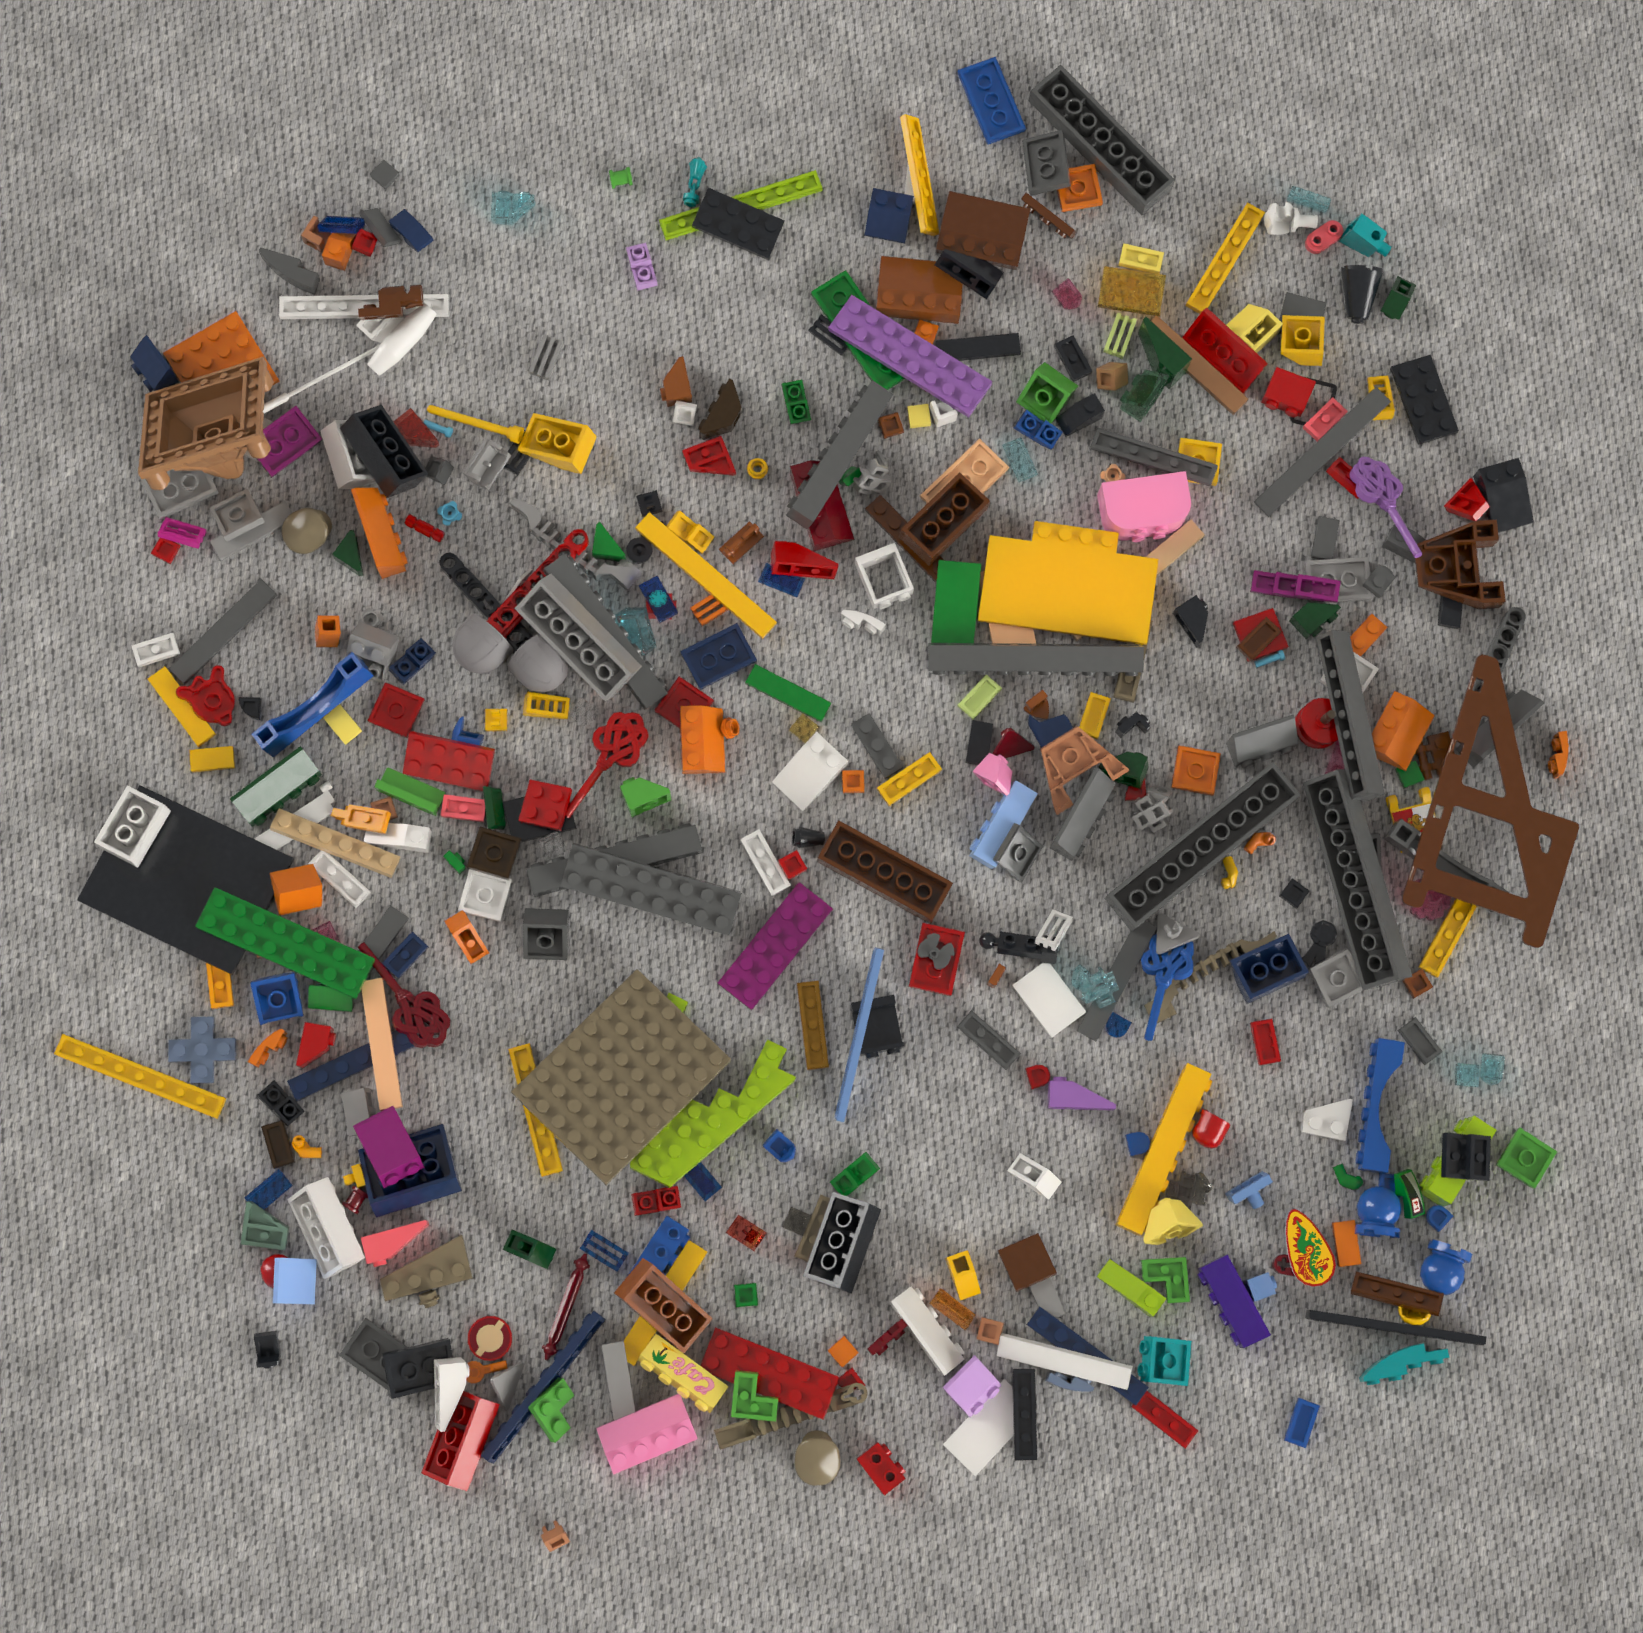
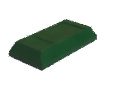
[483,786,506,830]

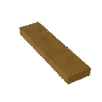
[797,981,829,1070]

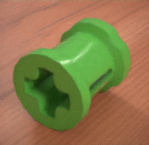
[609,167,633,189]

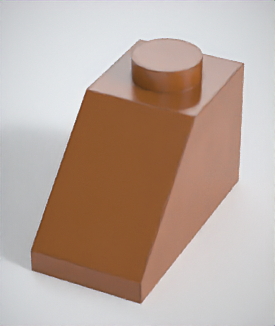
[660,356,692,407]

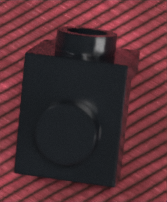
[1115,711,1151,738]
[254,1331,281,1369]

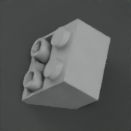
[345,622,400,684]

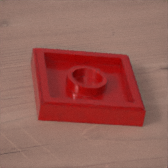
[1233,608,1289,662]
[654,676,714,729]
[367,682,425,738]

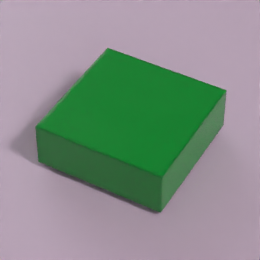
[839,466,862,486]
[1395,760,1425,789]
[734,1283,758,1307]

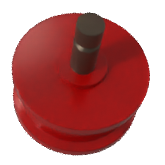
[1295,698,1338,749]

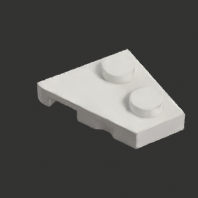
[1301,1099,1353,1141]

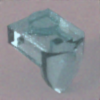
[1480,1053,1505,1086]

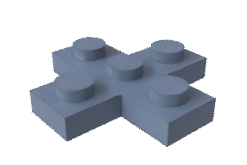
[168,1017,236,1084]

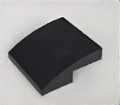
[1441,1133,1491,1181]

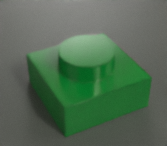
[443,850,466,875]

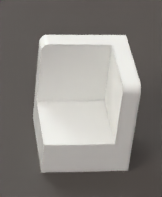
[929,400,958,428]

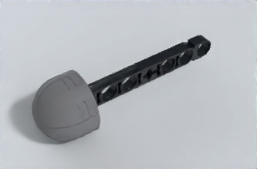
[439,553,569,692]

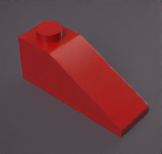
[771,541,839,580]

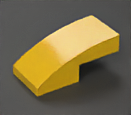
[666,511,714,554]

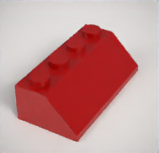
[421,1391,500,1491]

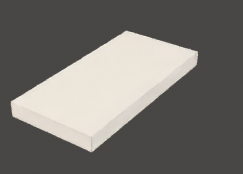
[942,1379,1037,1476]

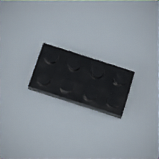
[692,188,785,260]
[1390,355,1459,445]

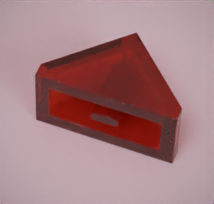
[726,1215,767,1252]

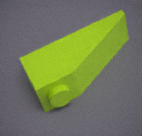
[1097,1259,1166,1317]

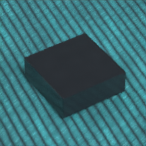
[1279,878,1310,909]

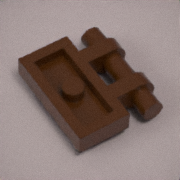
[1415,731,1455,781]

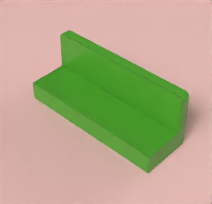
[374,768,446,816]

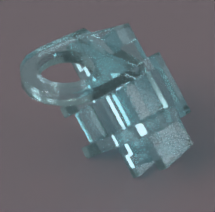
[1071,965,1119,1009]

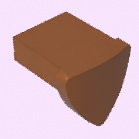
[1024,690,1049,720]

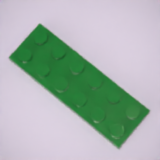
[811,270,906,390]

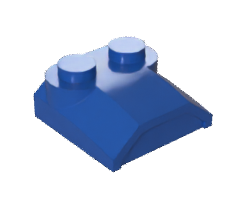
[250,972,304,1025]

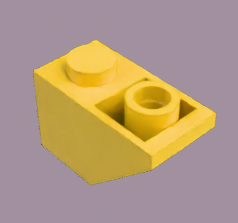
[945,1250,981,1301]

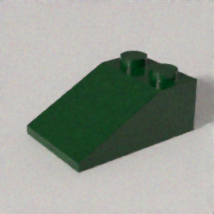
[1138,317,1192,389]

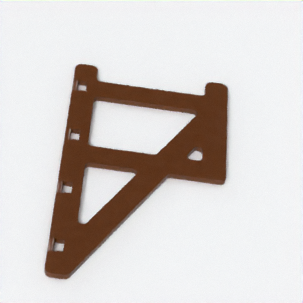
[1402,654,1579,948]

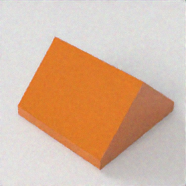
[270,864,322,916]

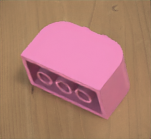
[1097,471,1191,542]

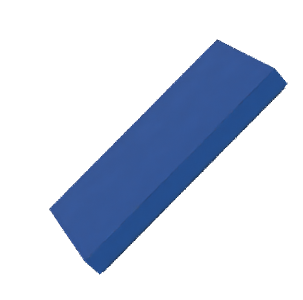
[957,57,1026,145]

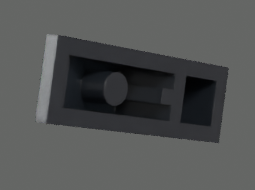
[934,249,1004,300]

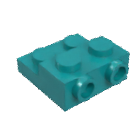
[1137,1336,1192,1386]

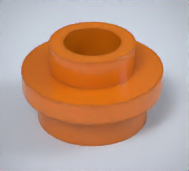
[720,717,740,739]

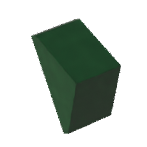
[332,530,364,576]

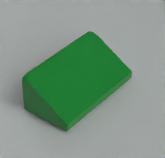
[308,985,354,1012]

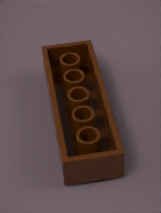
[817,820,953,924]

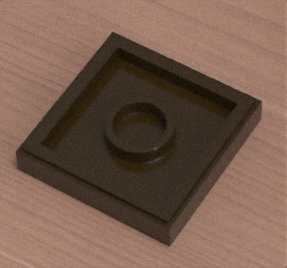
[466,826,522,881]

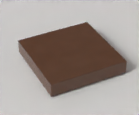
[998,1233,1057,1292]

